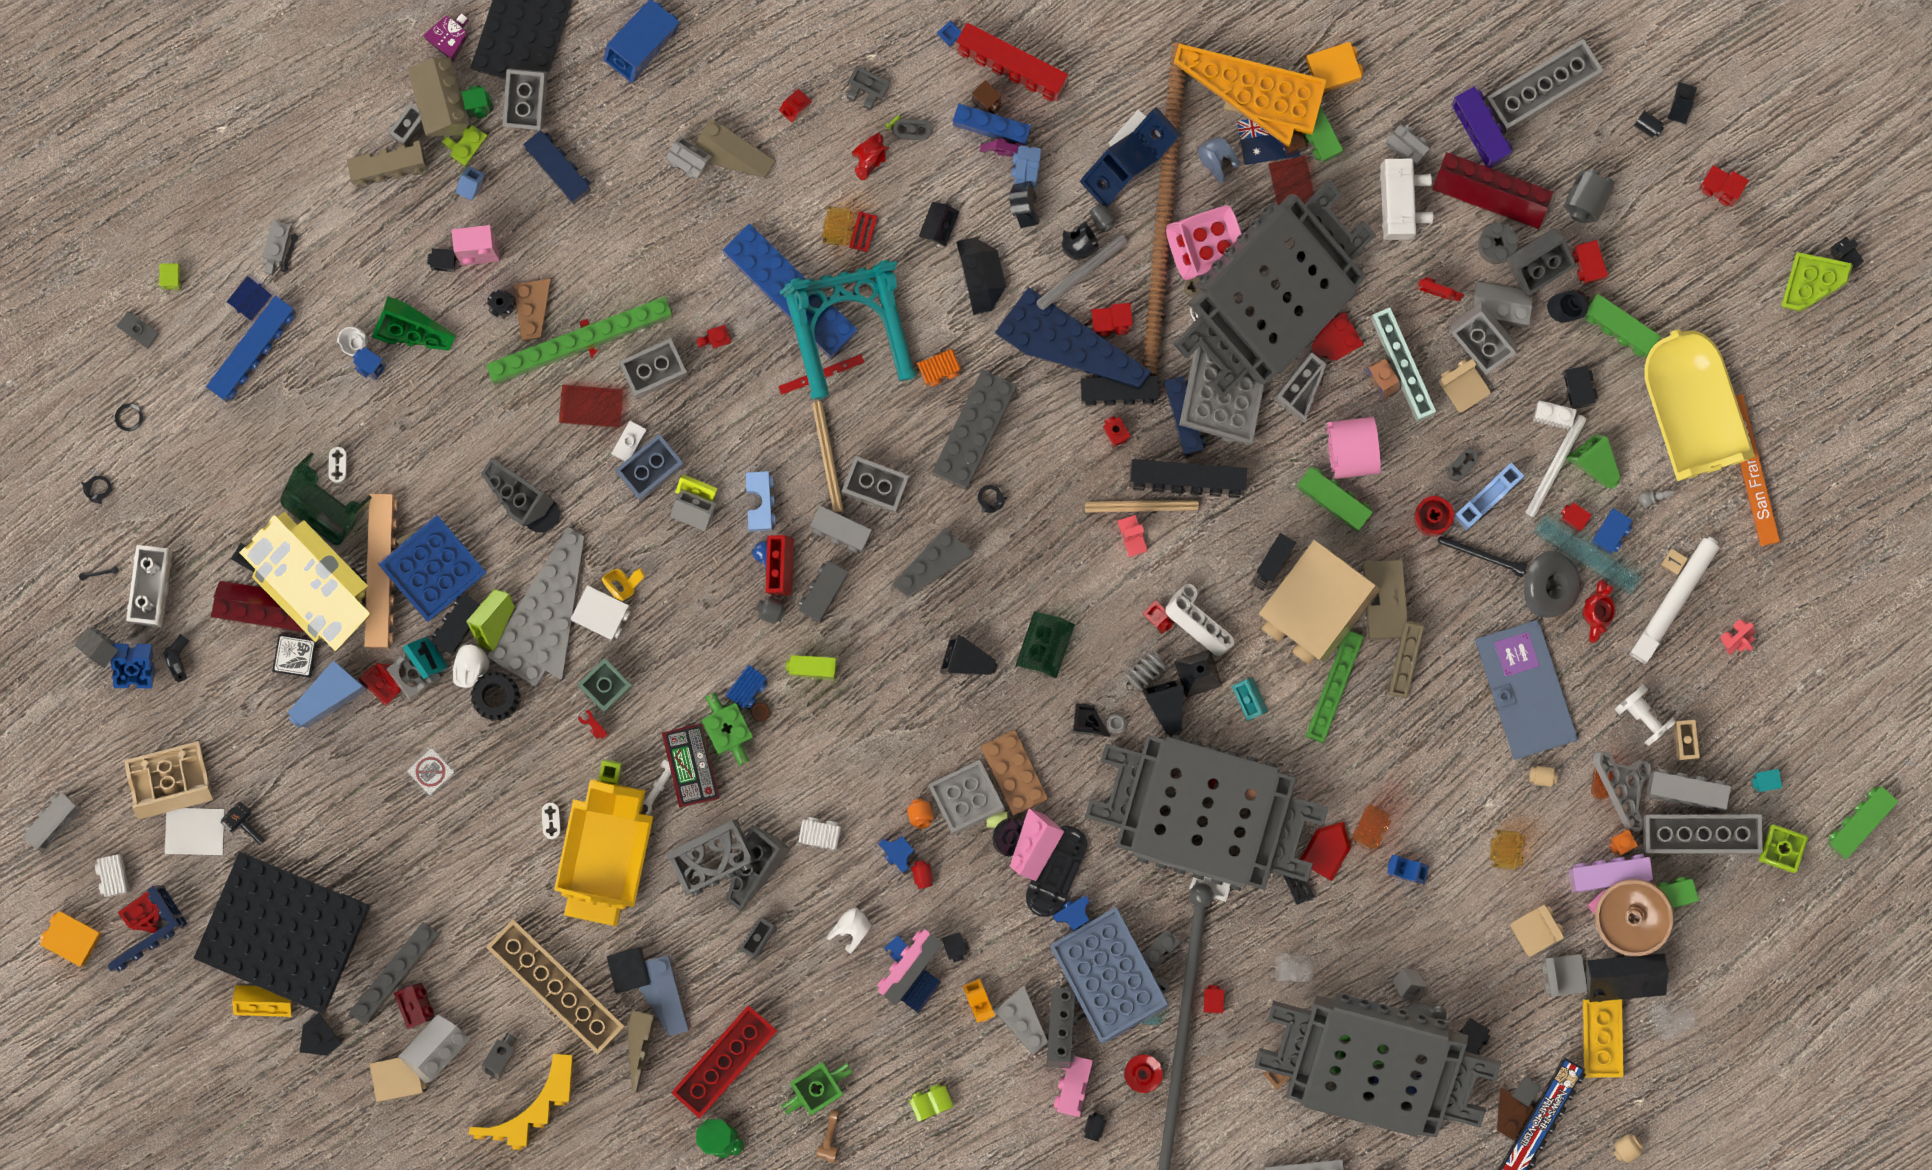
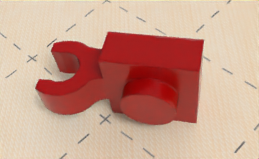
[696,325,731,349]
[578,710,609,740]

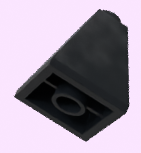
[939,635,998,675]
[1174,650,1223,698]
[1142,679,1184,737]

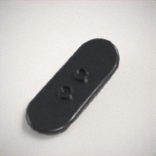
[1026,826,1087,917]

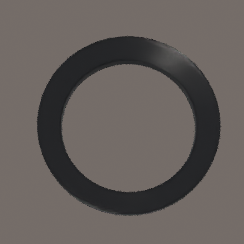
[115,404,143,431]

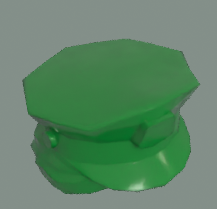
[696,1119,744,1158]

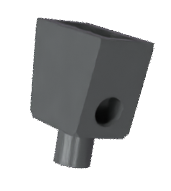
[482,1033,517,1080]

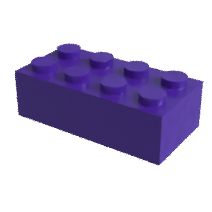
[1451,86,1513,169]

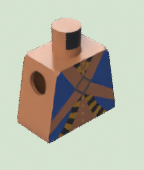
[1364,358,1400,399]

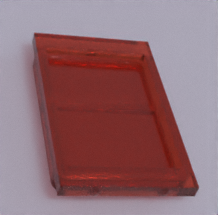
[1268,156,1314,205]
[559,385,623,428]

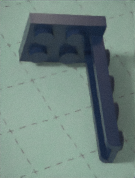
[108,885,188,972]

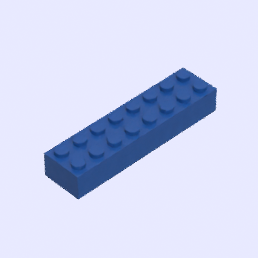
[722,223,858,359]

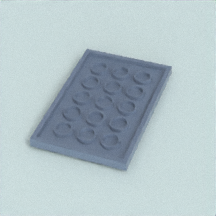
[1050,907,1170,1045]

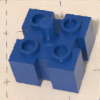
[110,643,155,689]

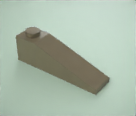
[625,1011,656,1092]

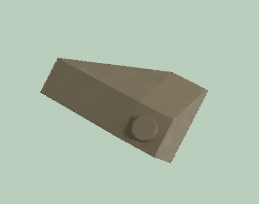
[695,118,775,178]

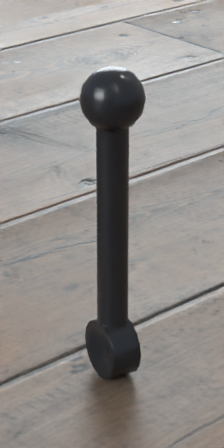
[281,234,299,272]
[79,566,119,581]

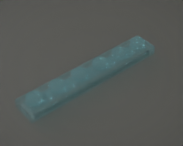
[1534,515,1641,595]

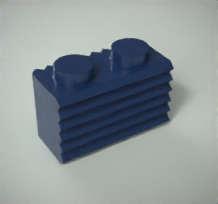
[901,969,942,1013]

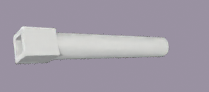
[1629,537,1720,664]

